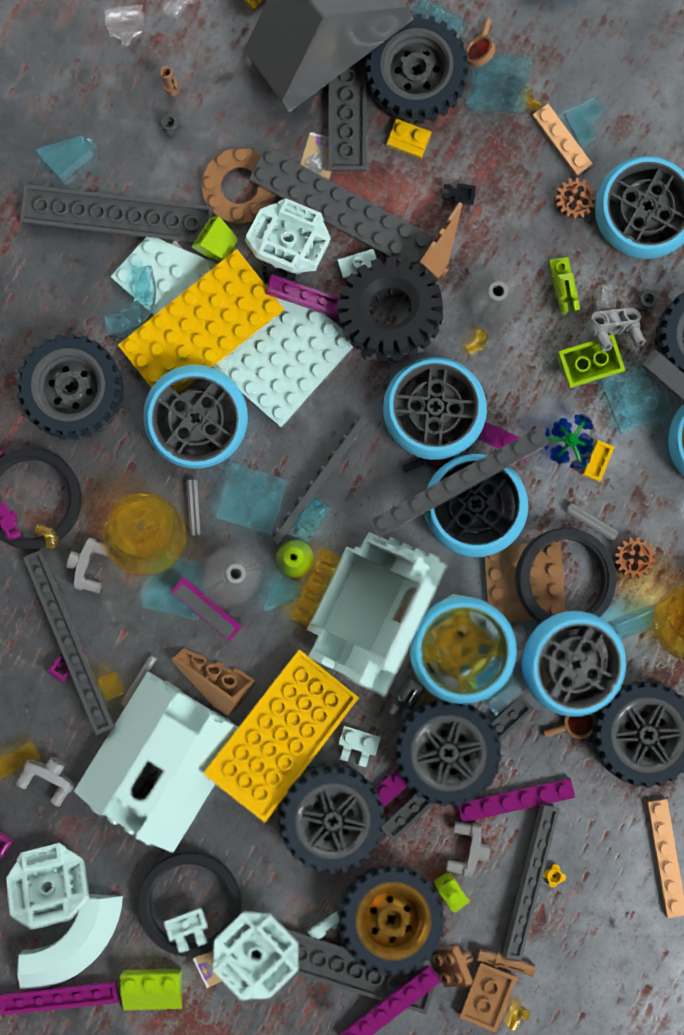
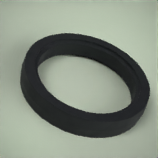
[0,448,82,550]
[515,528,616,630]
[138,851,241,957]

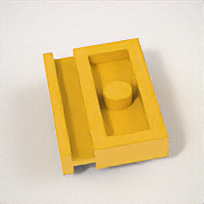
[386,119,431,159]

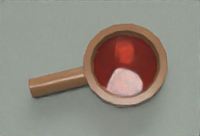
[464,18,496,67]
[543,712,595,739]

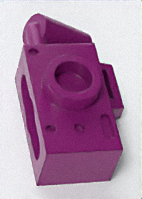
[0,502,21,540]

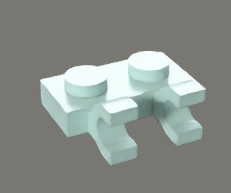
[338,726,381,767]
[164,908,208,953]

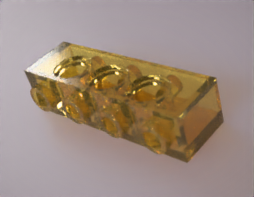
[290,548,341,627]

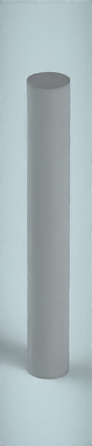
[120,655,157,707]

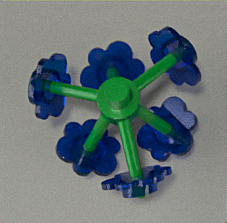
[544,414,594,469]

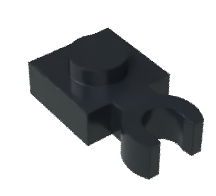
[442,183,476,206]

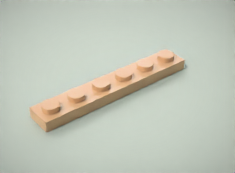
[647,798,684,918]

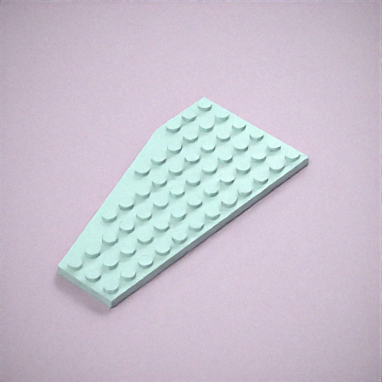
[111,237,353,428]

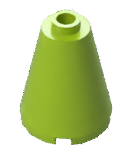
[276,540,314,578]

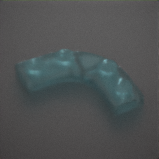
[105,265,156,336]

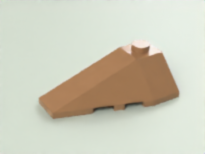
[420,202,462,282]
[172,649,255,716]

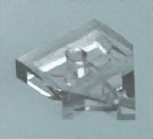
[104,5,144,46]

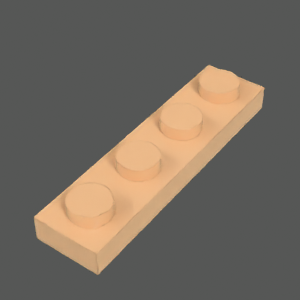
[532,104,592,177]

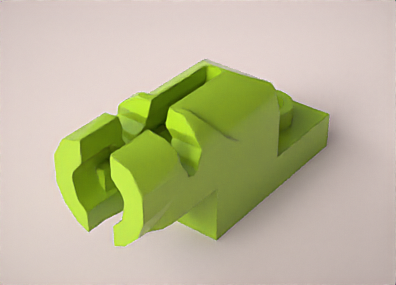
[549,257,580,315]

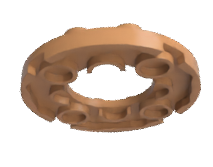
[202,148,277,225]

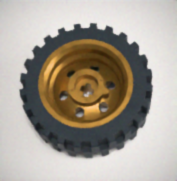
[337,865,446,976]

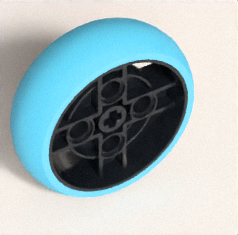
[425,454,528,557]

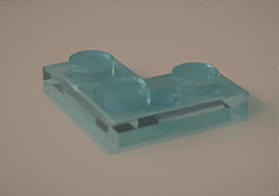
[564,96,607,148]

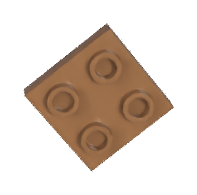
[432,946,473,987]

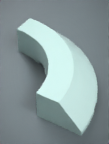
[18,894,123,990]

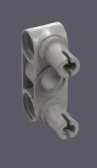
[585,308,646,351]

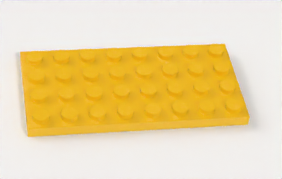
[118,249,285,393]
[202,649,359,822]

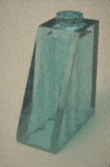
[36,135,98,183]
[607,605,661,640]

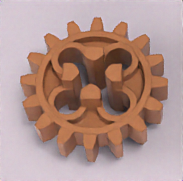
[555,177,596,220]
[613,537,656,578]

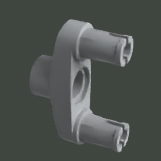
[66,537,113,594]
[16,757,75,807]
[446,821,491,878]

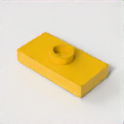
[582,439,615,482]

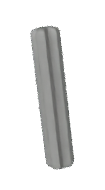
[187,479,200,536]
[566,503,618,540]

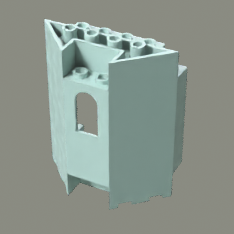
[307,532,447,696]
[74,671,238,852]

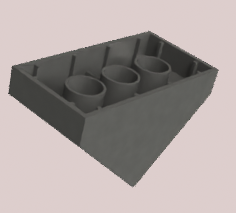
[244,0,413,112]

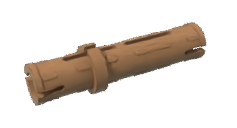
[160,66,179,97]
[476,948,536,977]

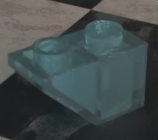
[293,497,331,543]

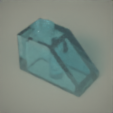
[264,575,303,611]

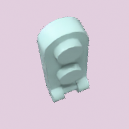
[307,911,339,939]

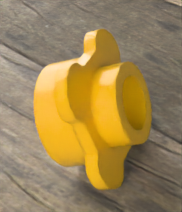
[543,864,566,888]

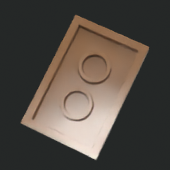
[459,961,517,1033]

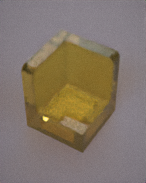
[98,671,126,701]

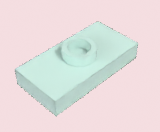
[337,249,377,279]

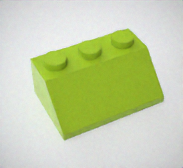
[556,334,625,388]
[121,969,183,1010]

